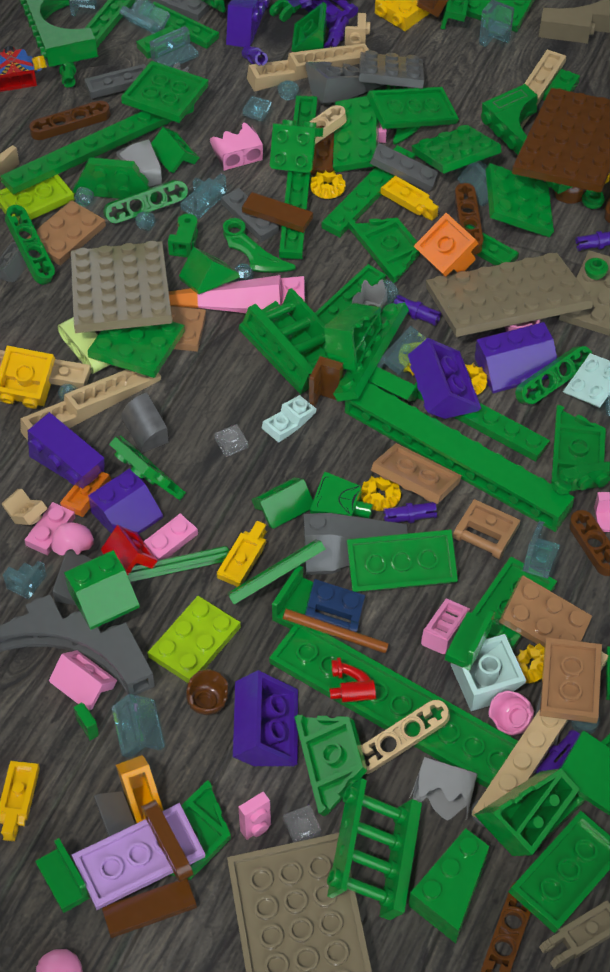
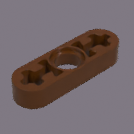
[569,510,610,576]
[141,800,193,882]

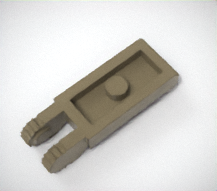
[539,900,610,969]

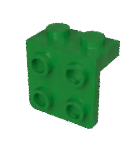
[270,119,324,173]

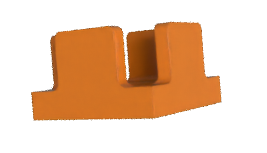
[414,213,479,277]

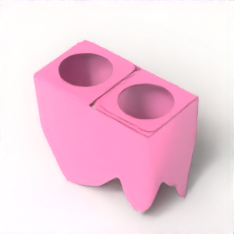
[210,123,263,171]

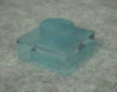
[243,96,271,121]

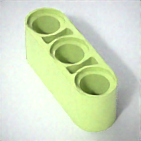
[58,317,111,374]

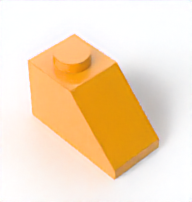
[116,755,163,824]

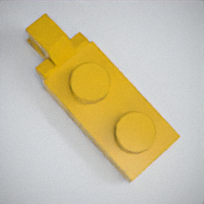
[381,176,439,221]
[217,521,267,587]
[0,761,40,841]

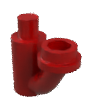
[329,657,376,703]

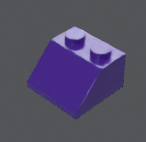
[88,468,163,535]

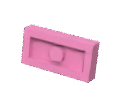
[25,502,75,556]
[144,514,198,560]
[238,792,271,840]

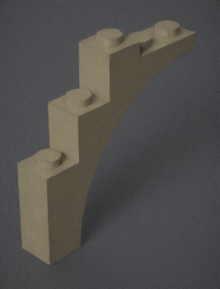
[539,0,610,44]

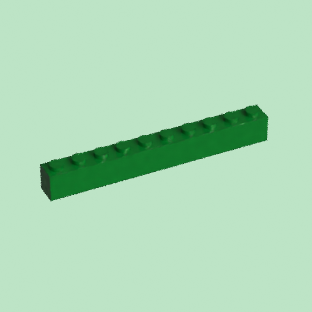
[345,382,574,532]

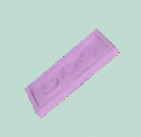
[72,803,205,910]

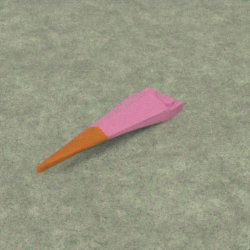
[169,275,305,318]

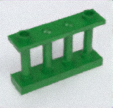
[243,288,345,390]
[327,778,422,920]

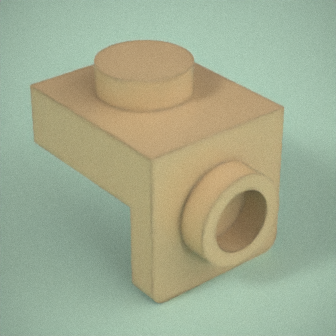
[345,13,370,45]
[2,489,48,525]

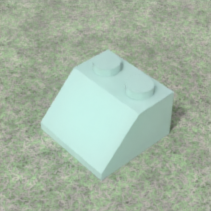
[451,634,526,711]

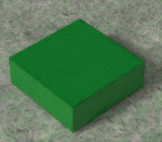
[73,702,99,741]

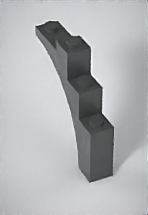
[0,595,155,698]

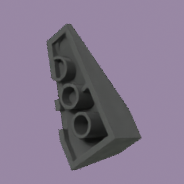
[305,62,385,105]
[304,513,408,575]

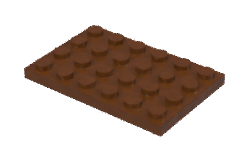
[512,88,610,193]

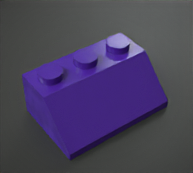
[475,322,560,394]
[408,338,481,419]
[233,670,298,766]

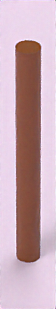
[282,609,388,653]

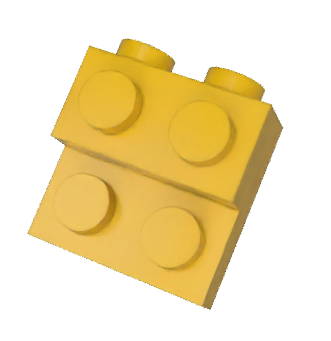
[375,0,430,31]
[0,346,55,409]

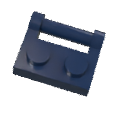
[304,579,365,632]

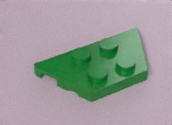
[72,157,158,202]
[348,218,421,283]
[551,405,606,485]
[109,436,186,500]
[294,715,368,816]
[170,780,231,880]

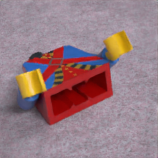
[0,46,47,92]

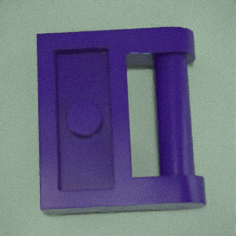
[304,0,358,29]

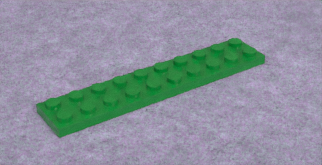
[269,623,518,788]

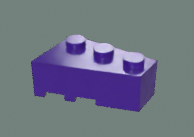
[226,0,270,47]
[27,412,104,489]

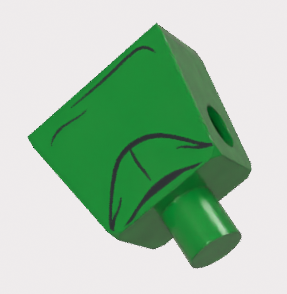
[310,472,373,519]

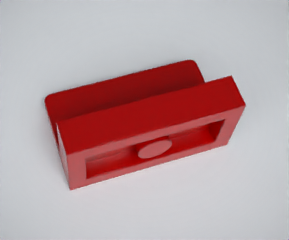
[101,525,158,576]

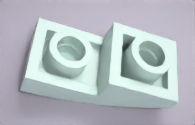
[262,395,316,442]

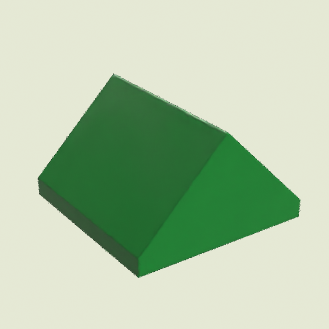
[291,2,327,52]
[179,247,240,295]

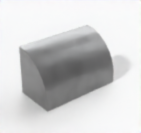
[122,392,169,453]

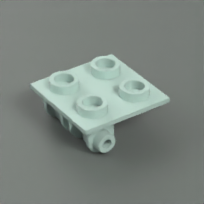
[563,353,610,407]

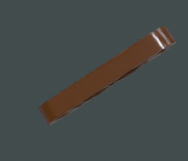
[29,101,110,140]
[454,183,483,255]
[481,882,531,972]

